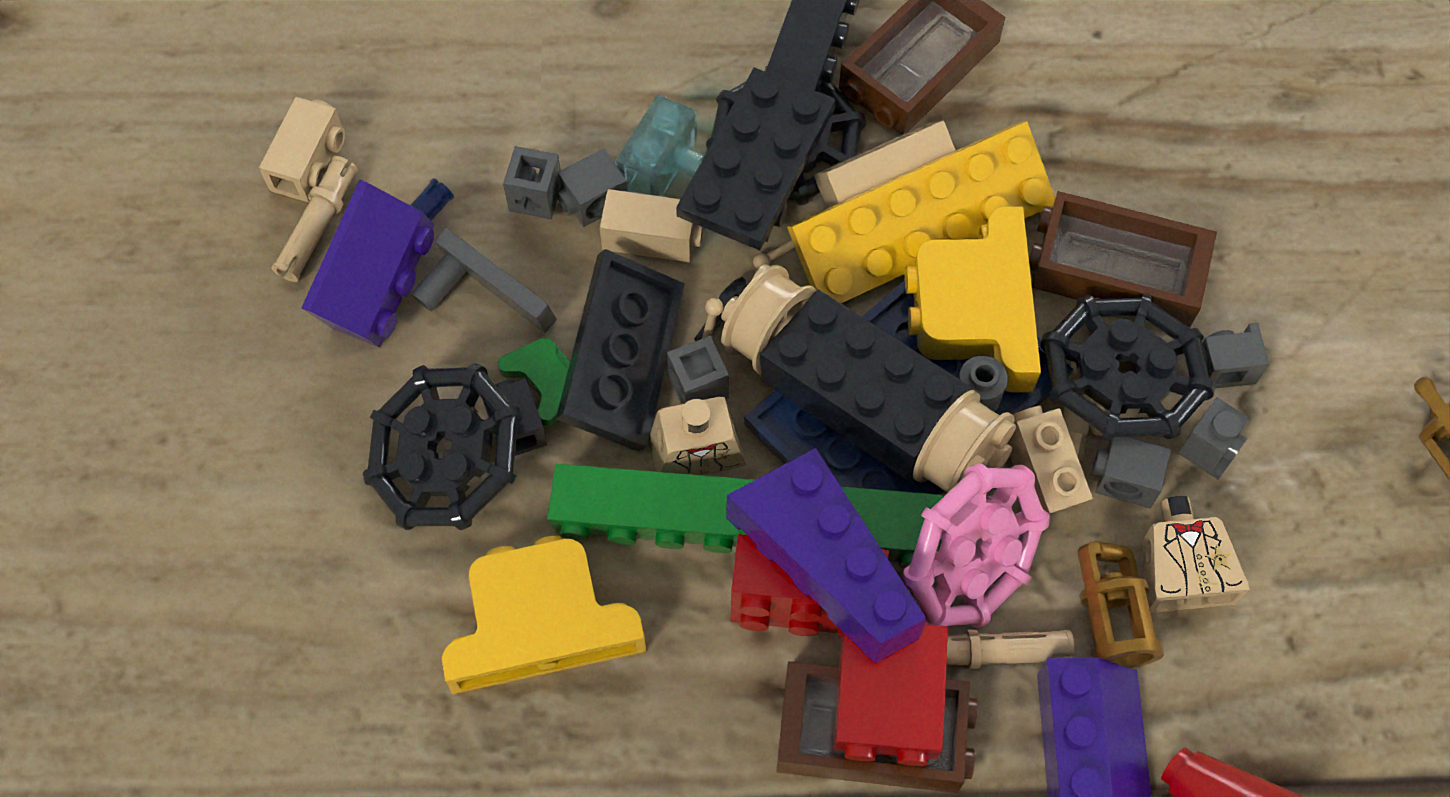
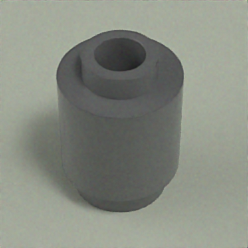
[958,356,1008,412]

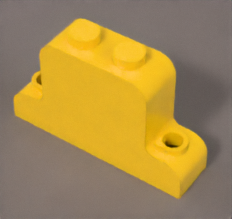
[905,207,1041,392]
[442,536,646,694]

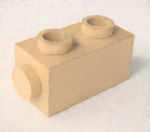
[259,97,345,203]
[600,189,704,263]
[1007,405,1093,514]

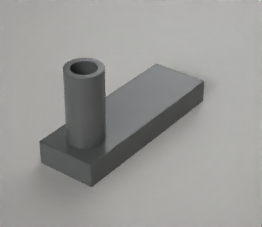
[411,228,557,333]

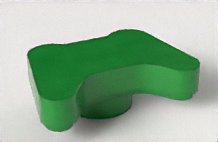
[498,338,570,426]

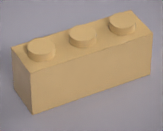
[813,120,956,208]

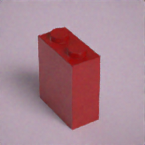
[833,624,948,766]

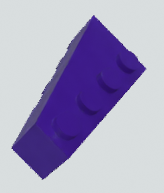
[726,448,926,663]

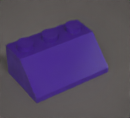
[301,179,435,348]
[1037,658,1152,797]

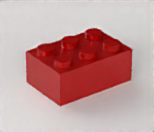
[730,534,889,639]

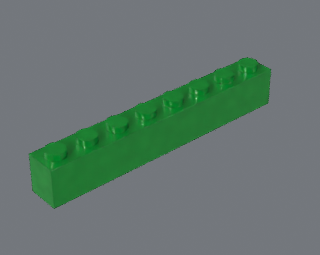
[547,463,944,568]

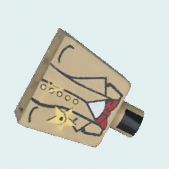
[649,397,746,475]
[1143,496,1250,613]

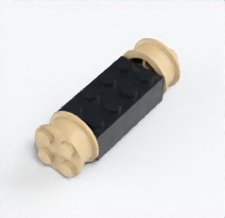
[721,264,1016,493]

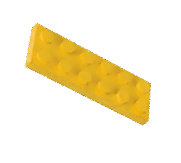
[787,121,1055,303]

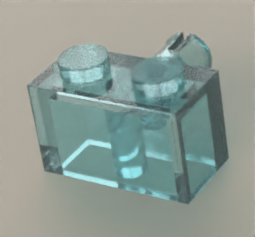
[616,94,705,197]

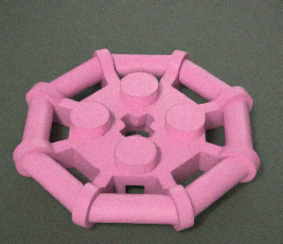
[903,463,1050,629]

